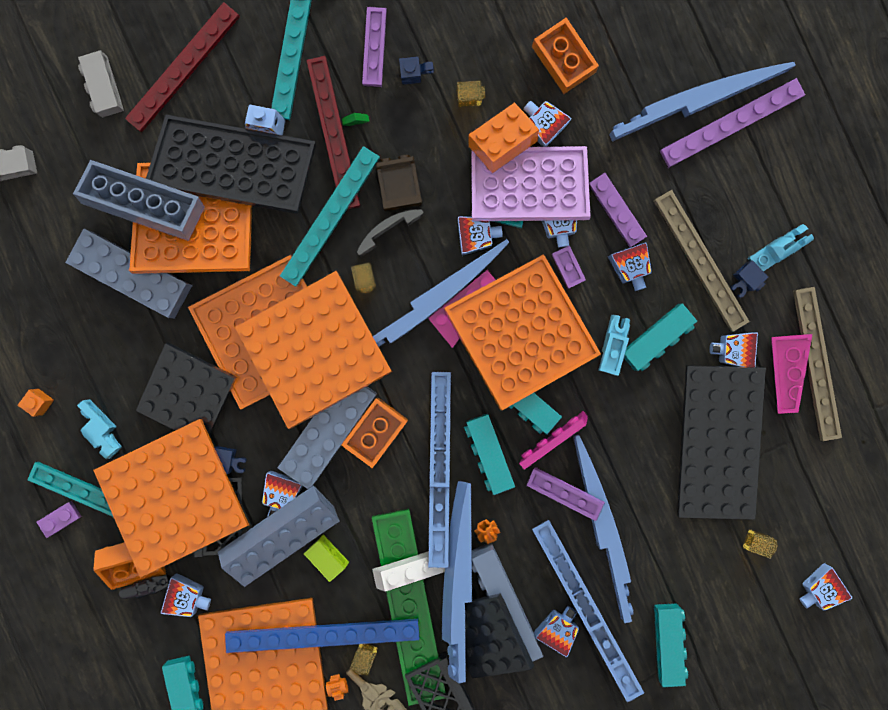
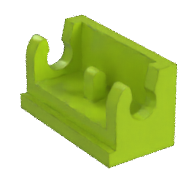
[304,534,349,582]

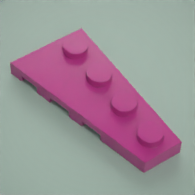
[428,270,495,348]
[772,334,813,414]
[519,411,588,469]

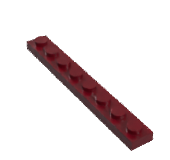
[125,2,240,132]
[307,56,360,209]

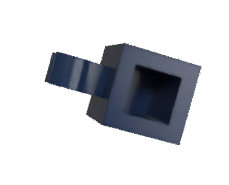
[399,57,434,85]
[730,260,768,298]
[214,446,247,474]

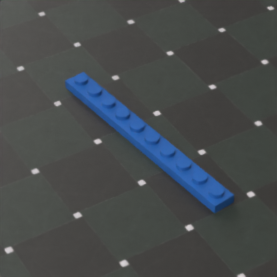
[225,619,419,653]

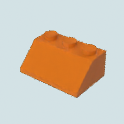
[94,542,166,590]

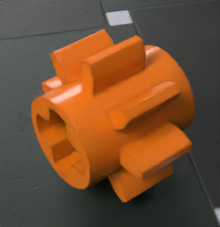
[474,519,500,544]
[326,674,348,701]

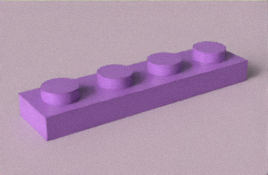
[362,7,387,87]
[589,173,647,248]
[527,468,605,521]

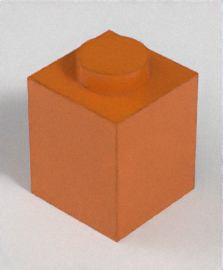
[18,389,54,417]

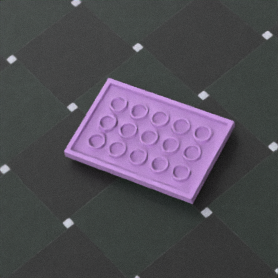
[472,146,590,221]

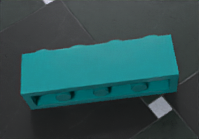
[624,303,697,371]
[488,389,562,434]
[464,414,515,495]
[654,604,688,687]
[162,656,203,710]

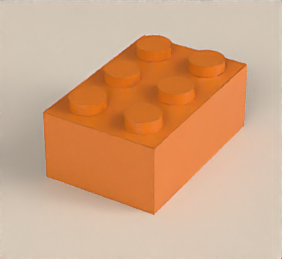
[532,18,599,94]
[469,102,539,173]
[342,397,408,468]

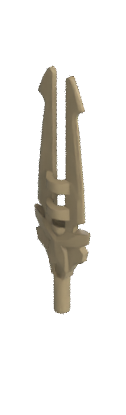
[346,668,407,710]

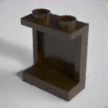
[376,155,422,212]

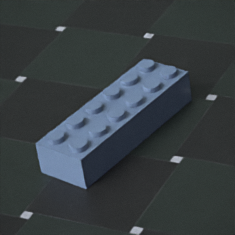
[73,160,204,241]
[65,229,192,319]
[278,386,377,489]
[218,485,340,587]
[471,543,543,662]

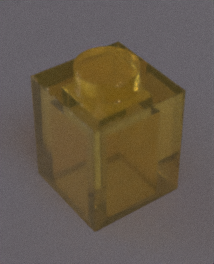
[457,81,485,107]
[351,263,376,293]
[743,529,777,559]
[350,644,378,675]

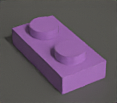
[551,245,586,289]
[37,501,82,538]

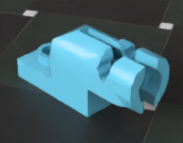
[747,224,814,271]
[599,315,630,376]
[77,399,122,460]

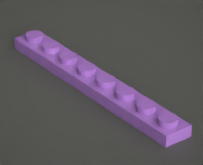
[660,78,805,168]

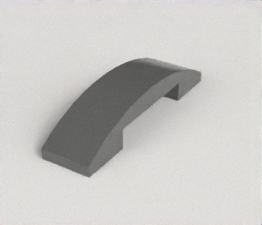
[357,210,424,257]

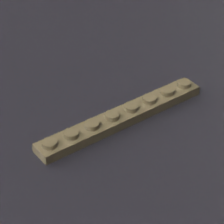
[654,190,749,332]
[793,287,842,441]

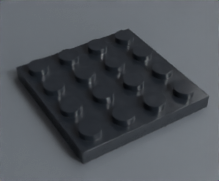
[136,342,237,436]
[440,593,534,679]

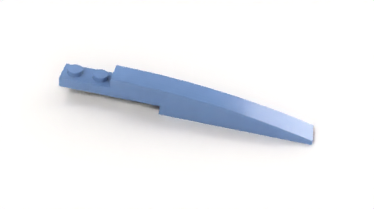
[609,62,795,142]
[373,239,509,347]
[428,372,451,568]
[573,434,633,623]
[442,481,472,683]
[532,520,644,702]

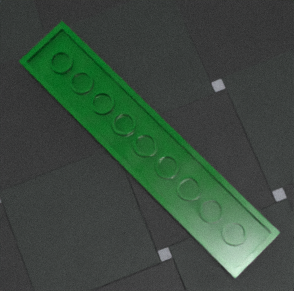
[372,509,446,705]

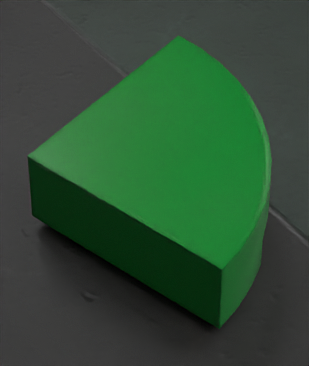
[342,113,369,126]

